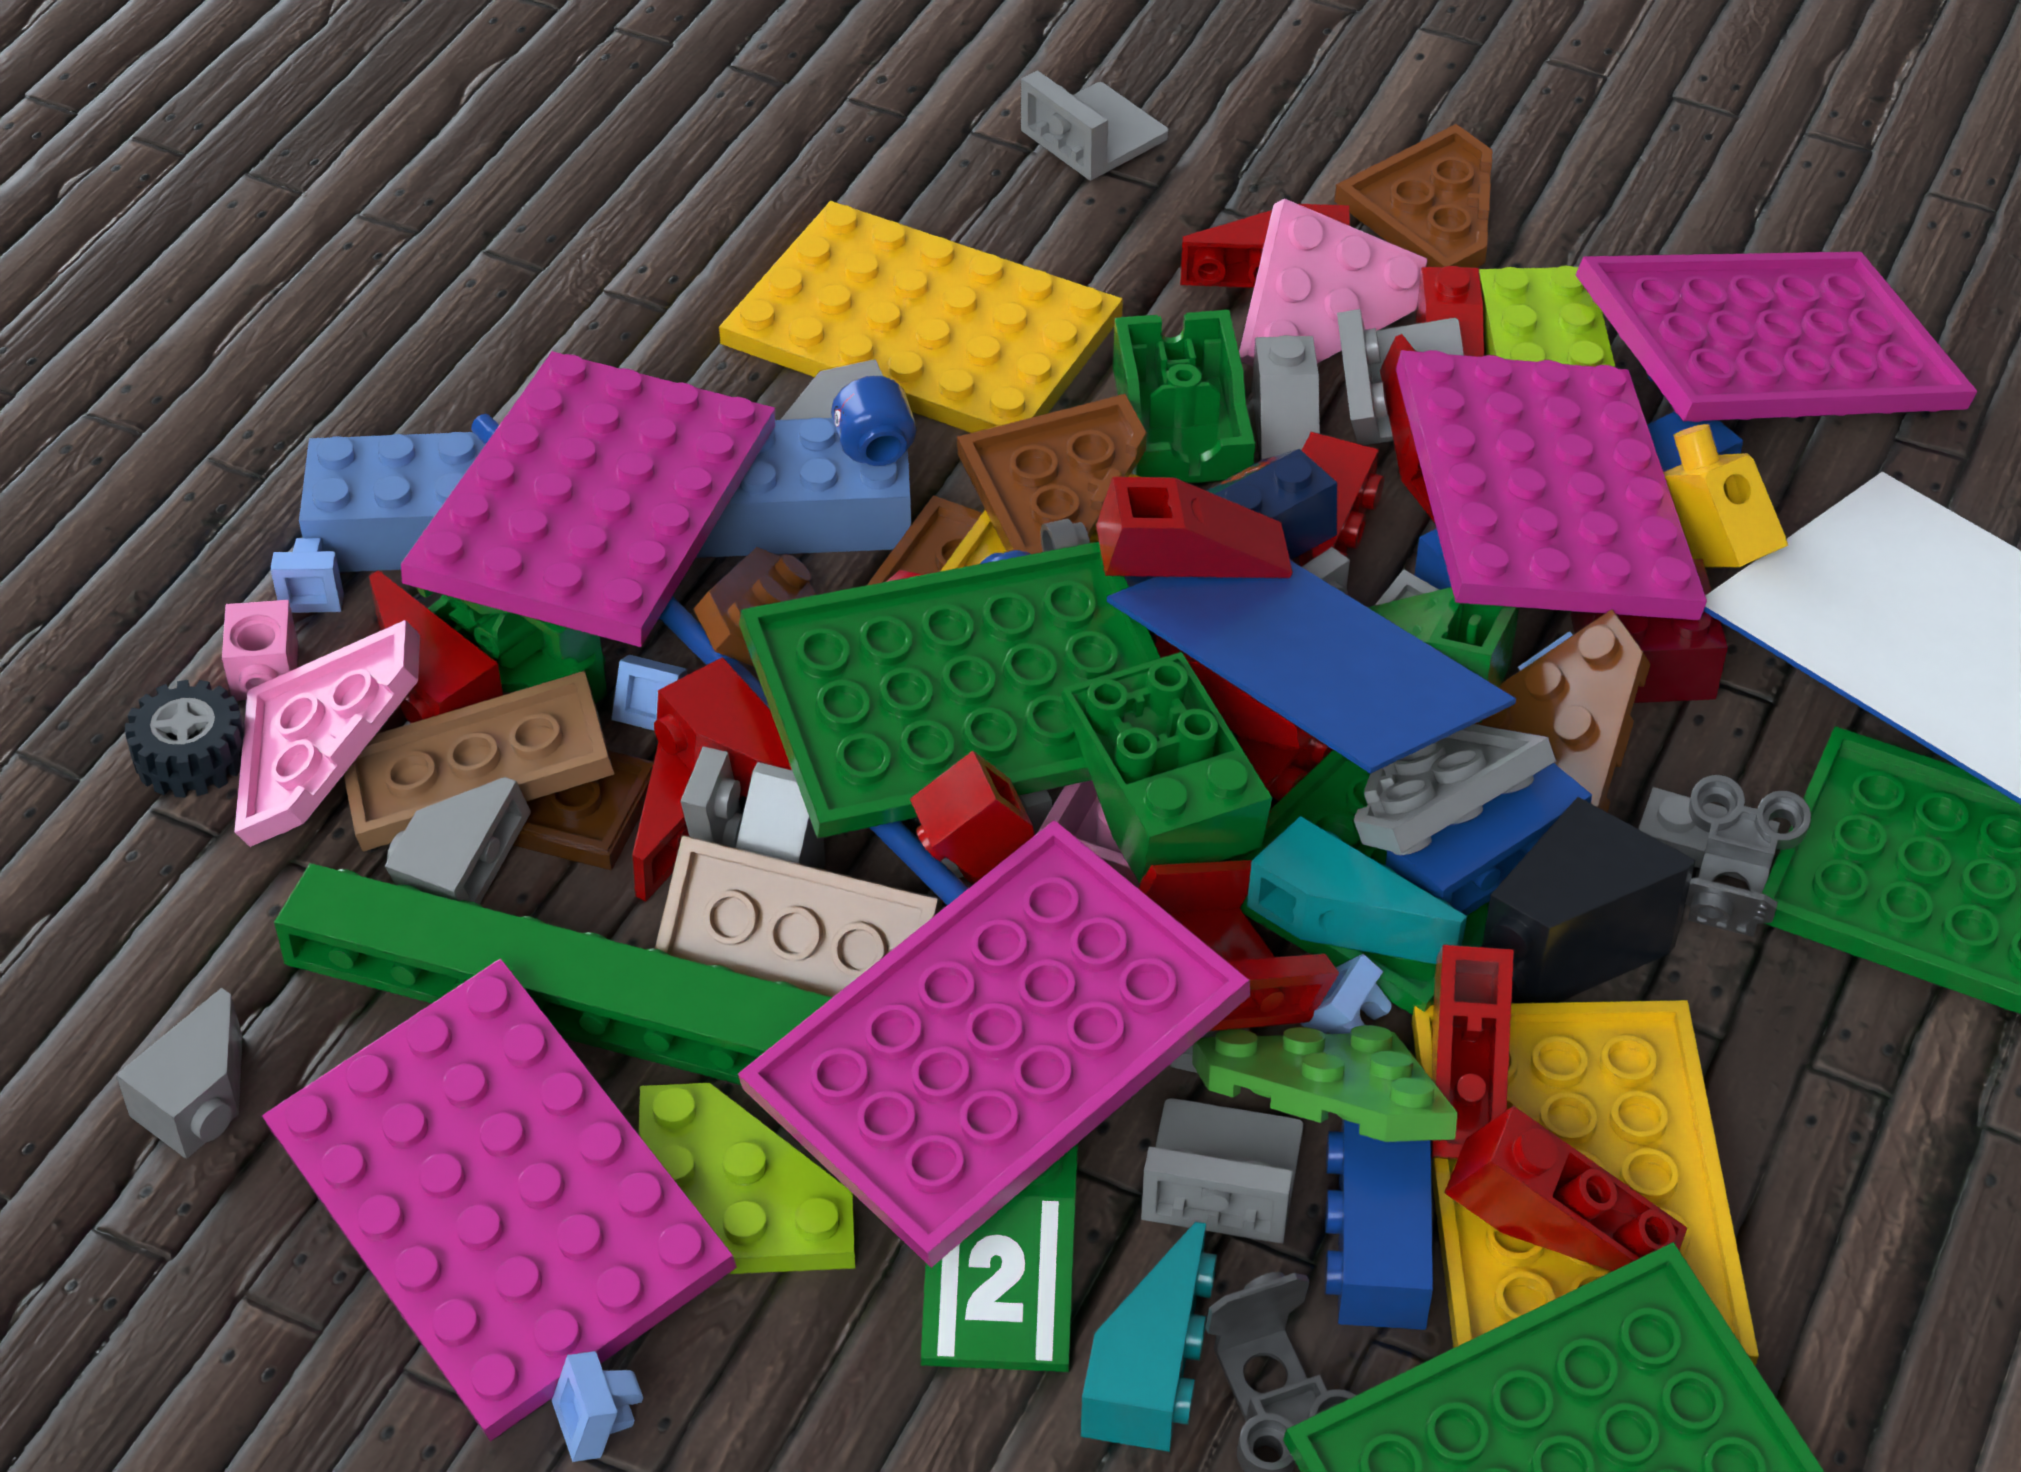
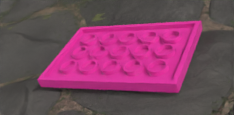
[1576,252,1978,422]
[1396,350,1707,620]
[401,351,775,647]
[738,820,1250,1268]
[262,958,737,1442]

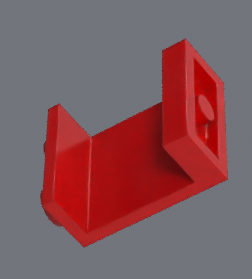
[1138,860,1339,1031]

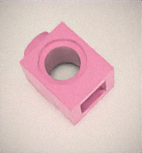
[222,600,298,701]

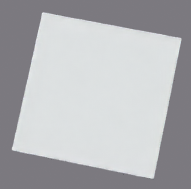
[1704,472,2021,805]

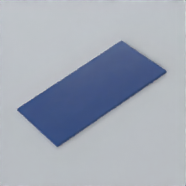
[1107,560,1516,774]

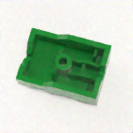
[1113,310,1255,483]
[417,588,607,704]

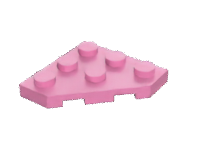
[1239,198,1427,366]
[234,620,420,847]

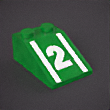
[921,1143,1078,1372]

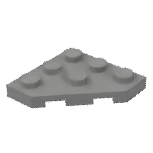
[1354,724,1556,855]

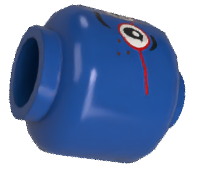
[831,376,917,466]

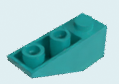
[1247,816,1467,964]
[1081,1222,1217,1452]

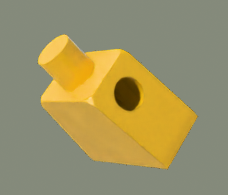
[1663,424,1788,567]

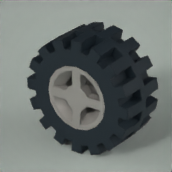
[125,680,244,798]

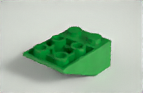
[1368,587,1519,723]
[1061,652,1272,884]

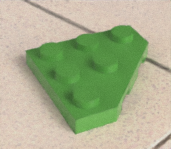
[1192,1025,1457,1142]

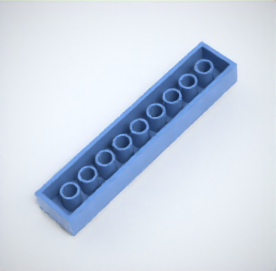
[299,418,911,572]

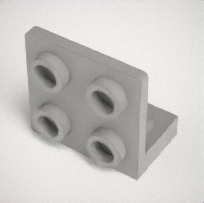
[1021,70,1168,181]
[1337,309,1464,445]
[1141,1098,1304,1244]

